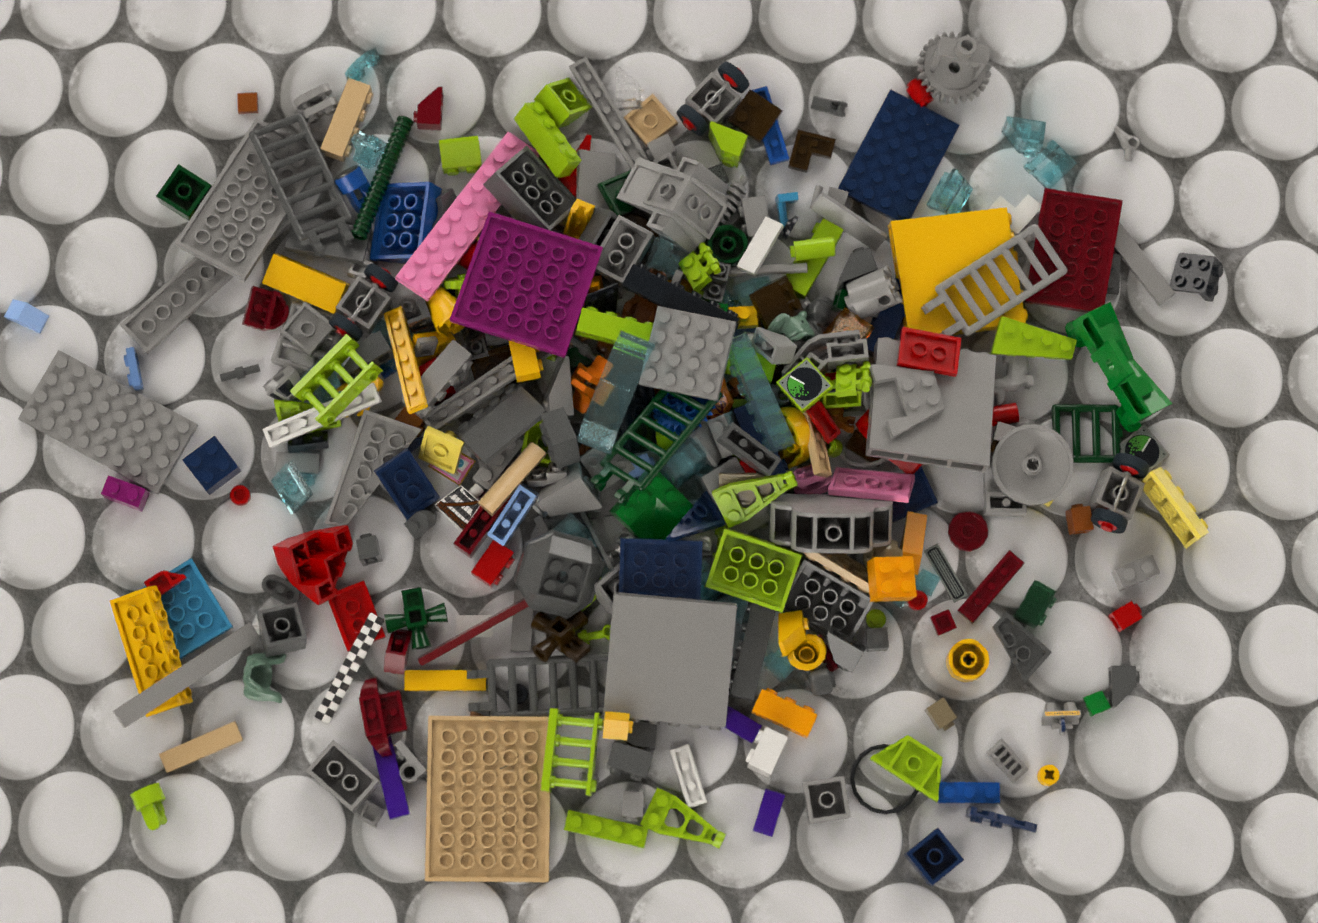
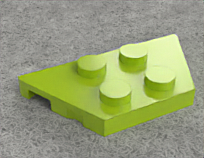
[869,735,942,802]

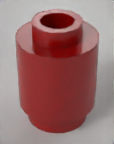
[906,78,934,108]

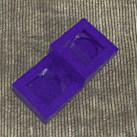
[753,789,785,837]

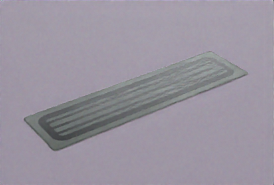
[924,544,968,603]

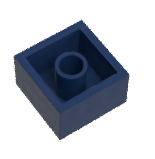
[182,435,241,495]
[904,828,964,887]

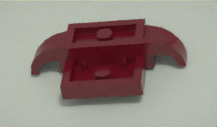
[359,677,408,757]

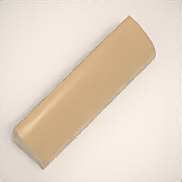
[477,442,546,516]

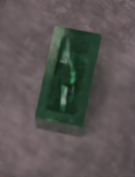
[1014,580,1057,629]

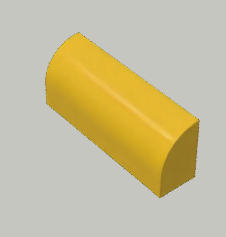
[262,253,350,314]

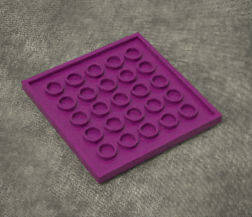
[450,211,603,358]

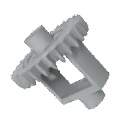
[917,31,992,105]

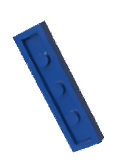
[752,86,789,166]

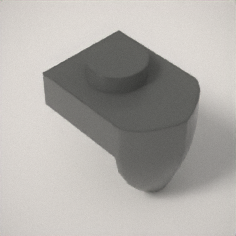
[404,510,437,540]

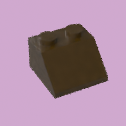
[749,275,804,330]

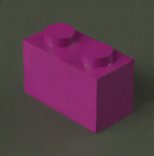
[101,475,150,512]

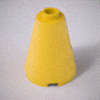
[425,286,465,337]

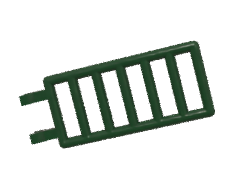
[590,390,722,507]

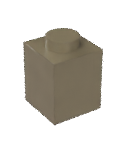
[925,697,957,731]

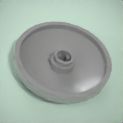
[992,424,1074,506]

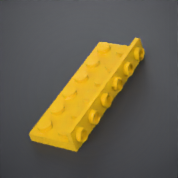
[110,586,193,717]

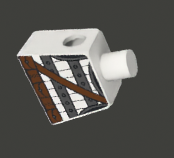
[435,483,484,531]

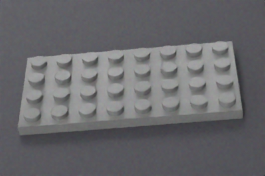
[175,118,325,282]
[18,350,198,494]

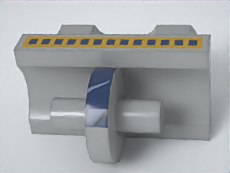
[1041,702,1081,735]

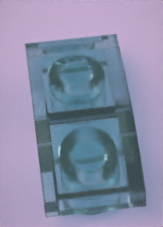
[345,48,380,81]

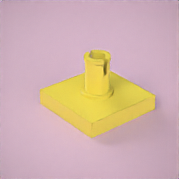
[418,426,464,474]

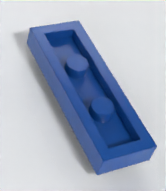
[938,782,1000,804]

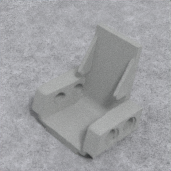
[616,156,729,254]

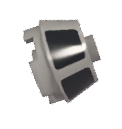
[263,364,301,400]

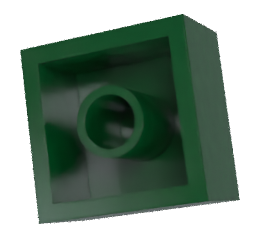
[156,164,212,221]

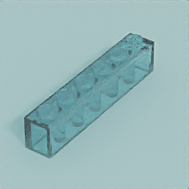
[728,332,795,454]

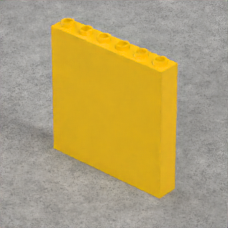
[888,207,1028,335]

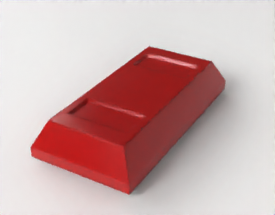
[806,400,841,444]

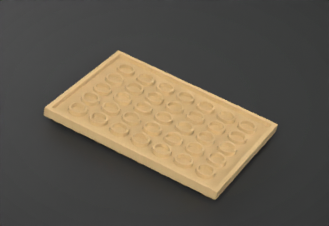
[425,716,550,882]

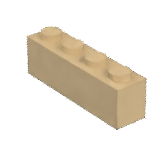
[320,78,374,162]

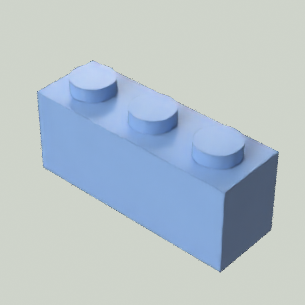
[487,483,539,546]

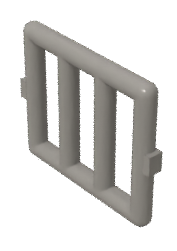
[271,301,342,375]

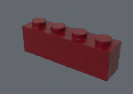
[453,490,516,559]

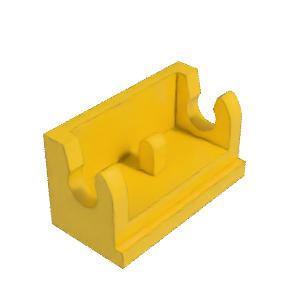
[563,199,595,239]

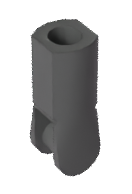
[811,96,848,117]

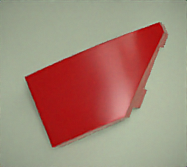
[144,570,186,596]

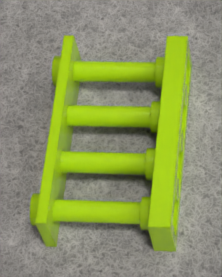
[290,334,383,427]
[541,708,604,797]

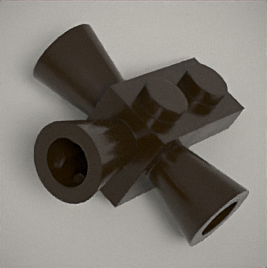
[531,610,591,663]

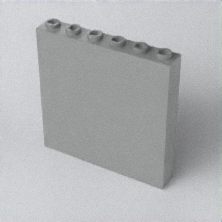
[866,337,996,473]
[603,592,737,730]

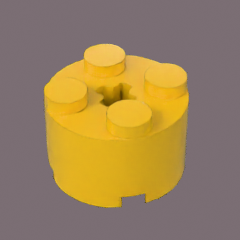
[946,639,989,682]

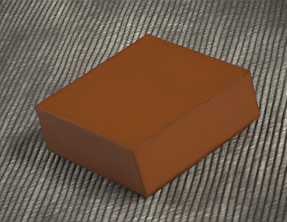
[237,92,258,114]

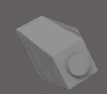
[538,461,602,516]

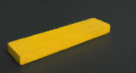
[404,670,486,691]

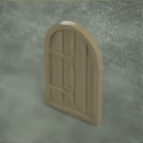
[718,473,772,505]

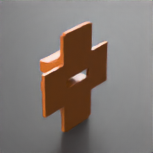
[571,355,616,414]

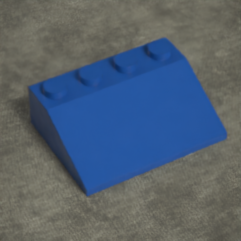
[370,182,442,264]

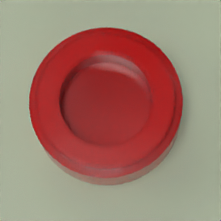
[230,485,251,506]
[907,590,928,611]

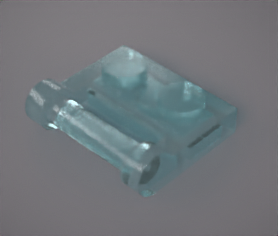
[1023,140,1077,189]

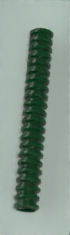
[351,116,414,240]

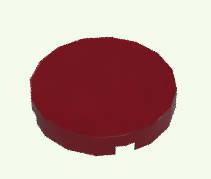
[948,511,988,552]

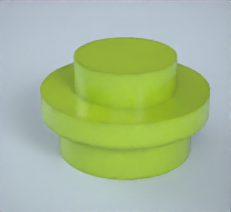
[866,609,886,628]

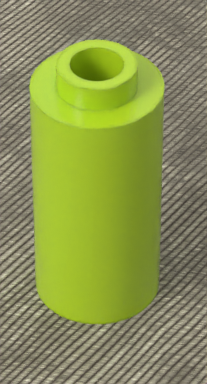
[790,236,835,261]

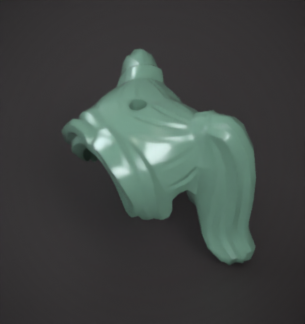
[767,311,815,342]
[243,653,286,703]

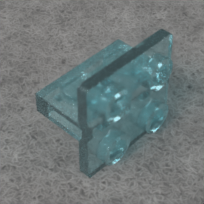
[926,168,973,214]

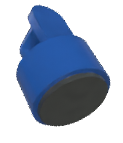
[334,165,370,213]

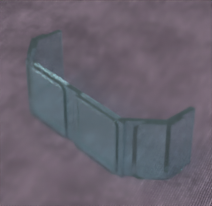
[577,330,656,454]

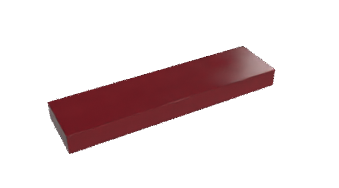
[957,550,1024,624]

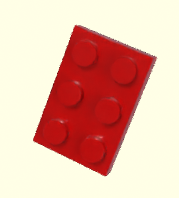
[897,327,961,377]
[328,580,386,652]

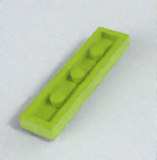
[564,810,648,848]

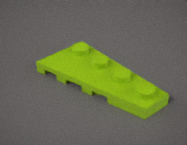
[990,316,1077,360]

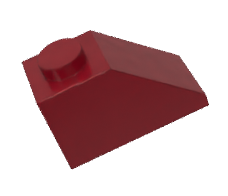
[413,87,444,130]
[384,629,412,675]

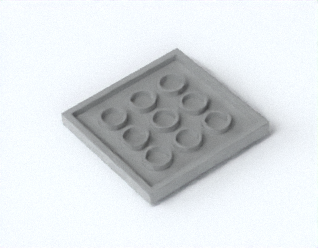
[639,306,737,401]

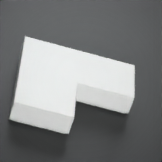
[989,194,1041,235]

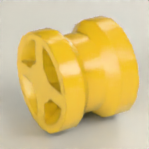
[1037,765,1060,786]

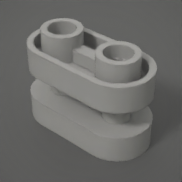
[294,84,338,124]

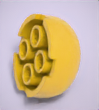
[763,406,815,468]

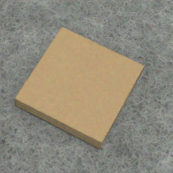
[623,94,678,147]

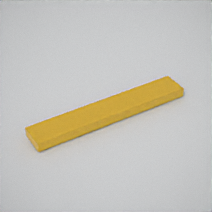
[383,306,428,414]

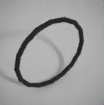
[850,744,918,814]

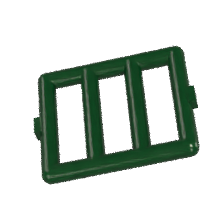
[1052,404,1123,463]

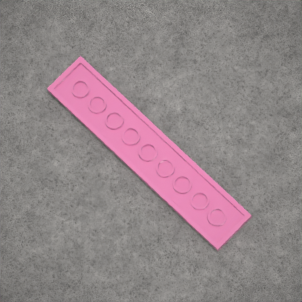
[395,132,540,301]

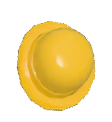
[787,634,827,671]

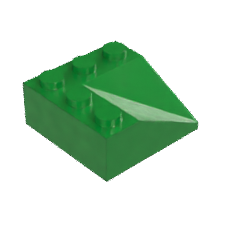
[609,471,693,539]

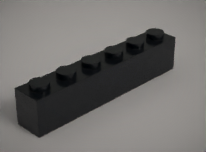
[622,264,740,331]

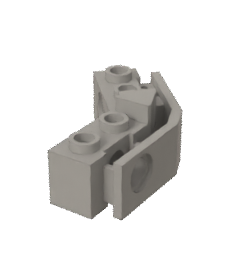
[781,330,869,377]

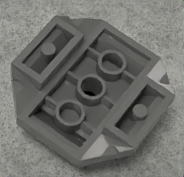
[514,530,604,618]

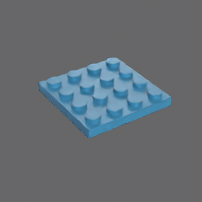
[139,558,233,660]

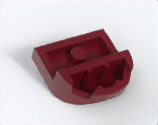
[242,286,289,331]

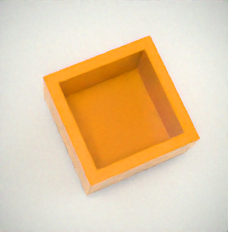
[867,556,917,602]

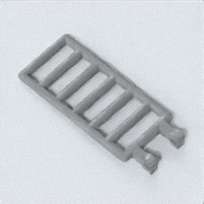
[921,224,1067,336]

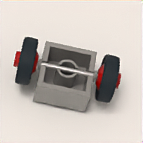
[677,61,750,136]
[329,263,398,342]
[1088,453,1149,534]

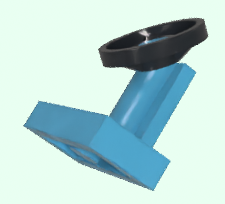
[775,192,799,241]

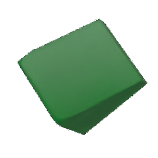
[1083,690,1111,717]

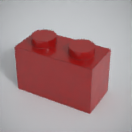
[471,540,515,588]

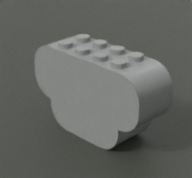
[769,494,893,554]

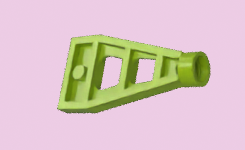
[712,471,798,528]
[640,787,726,849]

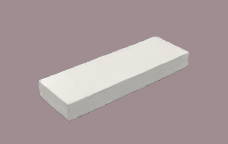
[737,217,784,276]
[669,744,707,808]

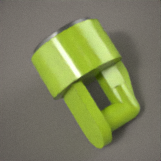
[130,782,167,830]

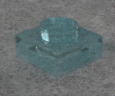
[915,569,940,597]

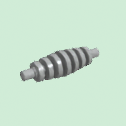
[716,175,749,228]

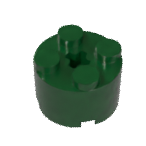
[708,225,748,267]

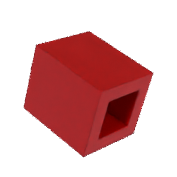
[1108,601,1143,633]

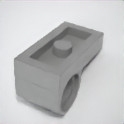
[394,740,427,783]

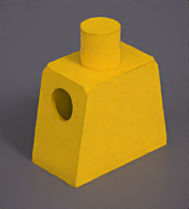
[728,306,761,329]

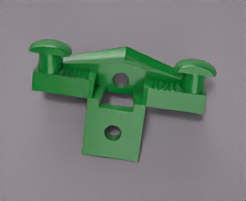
[1065,302,1173,432]

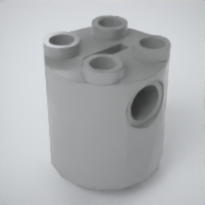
[844,265,903,319]

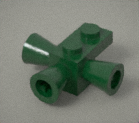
[384,587,448,650]

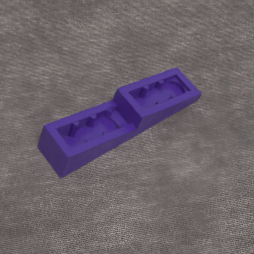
[372,736,411,820]

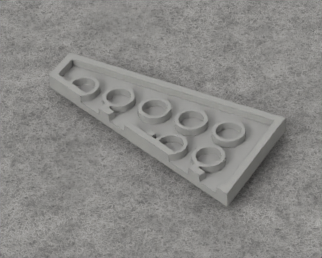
[324,409,422,527]

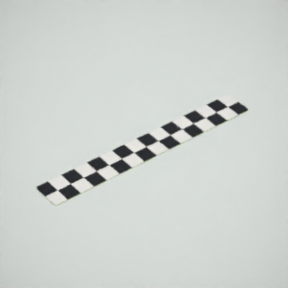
[315,613,384,724]

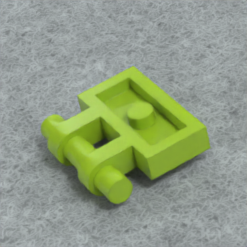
[678,242,721,292]
[835,361,872,398]

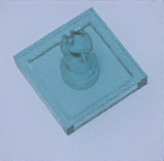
[271,460,315,514]

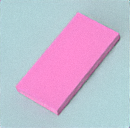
[828,467,915,503]

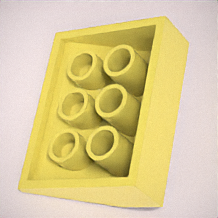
[1141,467,1209,549]

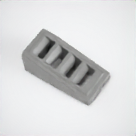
[986,739,1029,783]

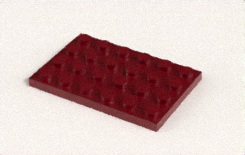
[1024,188,1123,313]

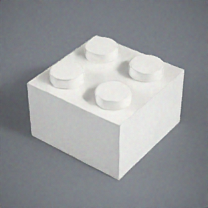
[745,727,788,778]

